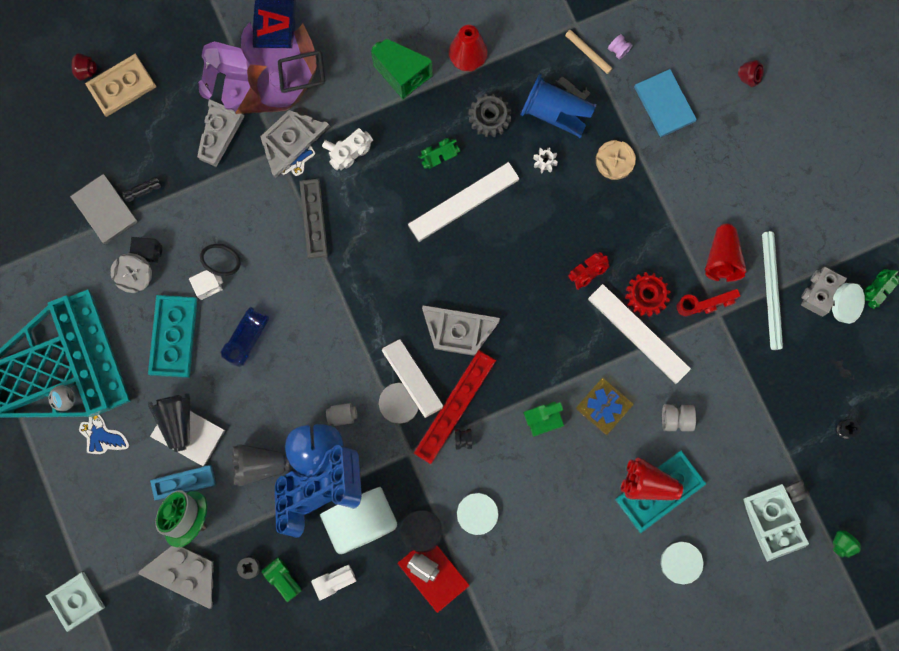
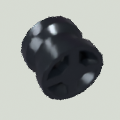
[455,429,472,450]

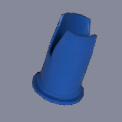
[521,73,597,138]

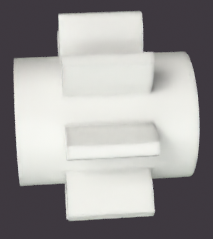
[533,148,558,173]

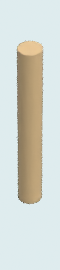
[565,30,613,74]

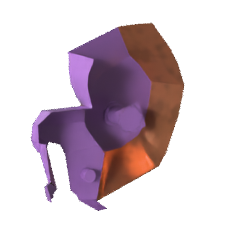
[198,22,317,114]

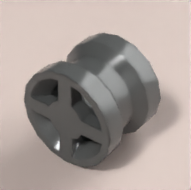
[784,480,810,503]
[237,557,261,579]

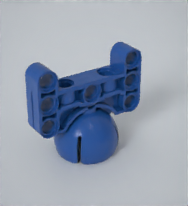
[275,424,362,538]

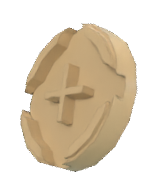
[596,140,636,180]

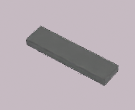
[299,179,328,259]

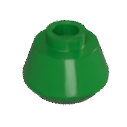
[832,530,861,558]

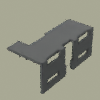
[554,76,590,100]

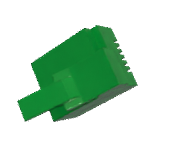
[523,401,564,437]

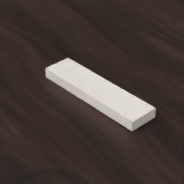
[382,339,443,418]

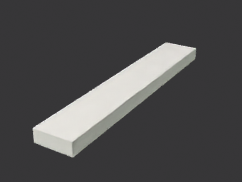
[408,162,519,242]
[588,284,691,384]

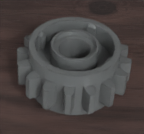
[469,94,511,137]

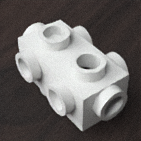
[322,128,373,170]

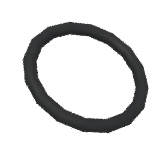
[200,244,241,276]

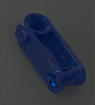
[220,307,269,367]

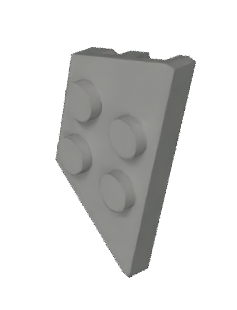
[260,110,330,178]
[422,306,500,356]
[138,546,213,609]

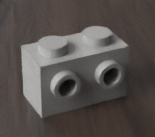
[801,267,847,317]

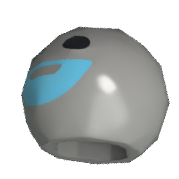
[48,385,75,411]

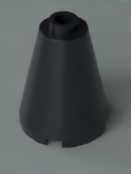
[148,393,190,452]

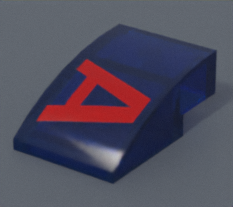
[253,0,297,48]

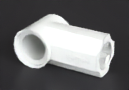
[311,565,356,601]

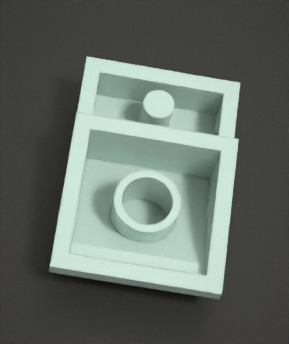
[743,484,809,562]

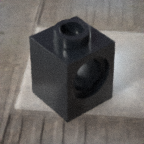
[129,237,162,263]

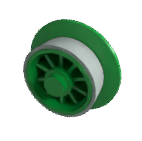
[155,490,207,548]

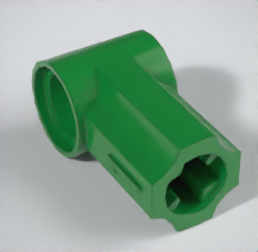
[261,557,302,602]

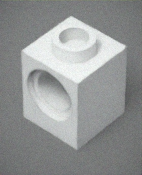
[189,270,223,300]

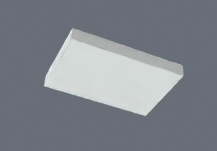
[150,411,225,466]

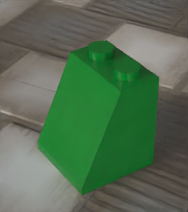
[371,38,433,100]

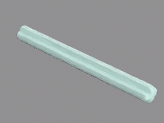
[762,231,783,350]

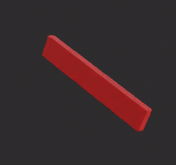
[413,350,496,464]

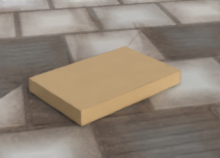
[85,53,157,117]

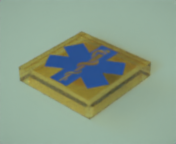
[575,377,634,435]

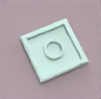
[46,572,105,632]

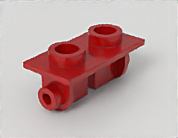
[568,252,609,290]

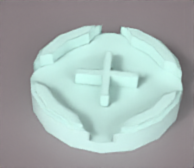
[832,283,865,324]
[457,493,498,535]
[660,542,704,584]

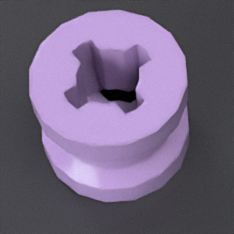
[608,34,633,60]

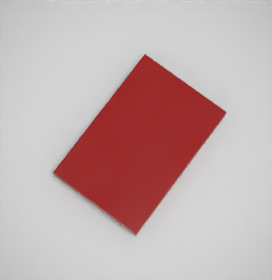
[398,546,470,613]

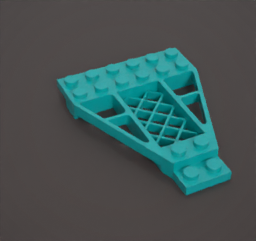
[0,289,131,418]

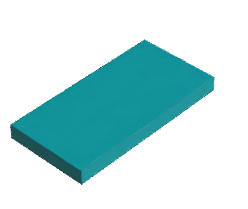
[148,295,198,378]
[615,450,706,533]

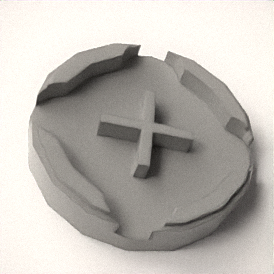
[111,253,152,293]
[379,383,419,424]

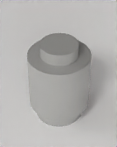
[326,403,357,426]
[407,553,440,583]

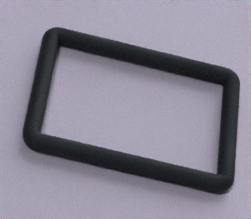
[278,50,325,93]

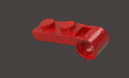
[677,289,740,316]

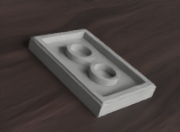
[70,174,138,244]

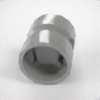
[662,404,696,432]

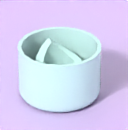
[320,487,397,554]

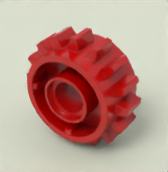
[625,272,671,317]

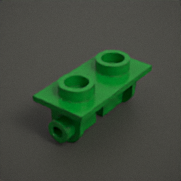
[418,137,460,169]
[864,269,899,309]

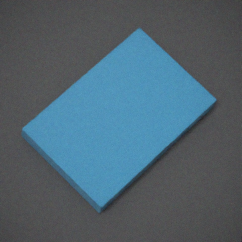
[634,69,697,138]

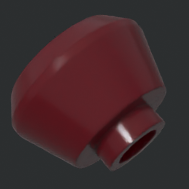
[72,53,96,80]
[738,60,764,87]

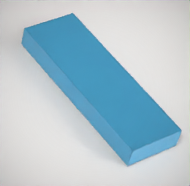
[150,465,216,501]

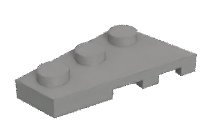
[197,99,244,167]

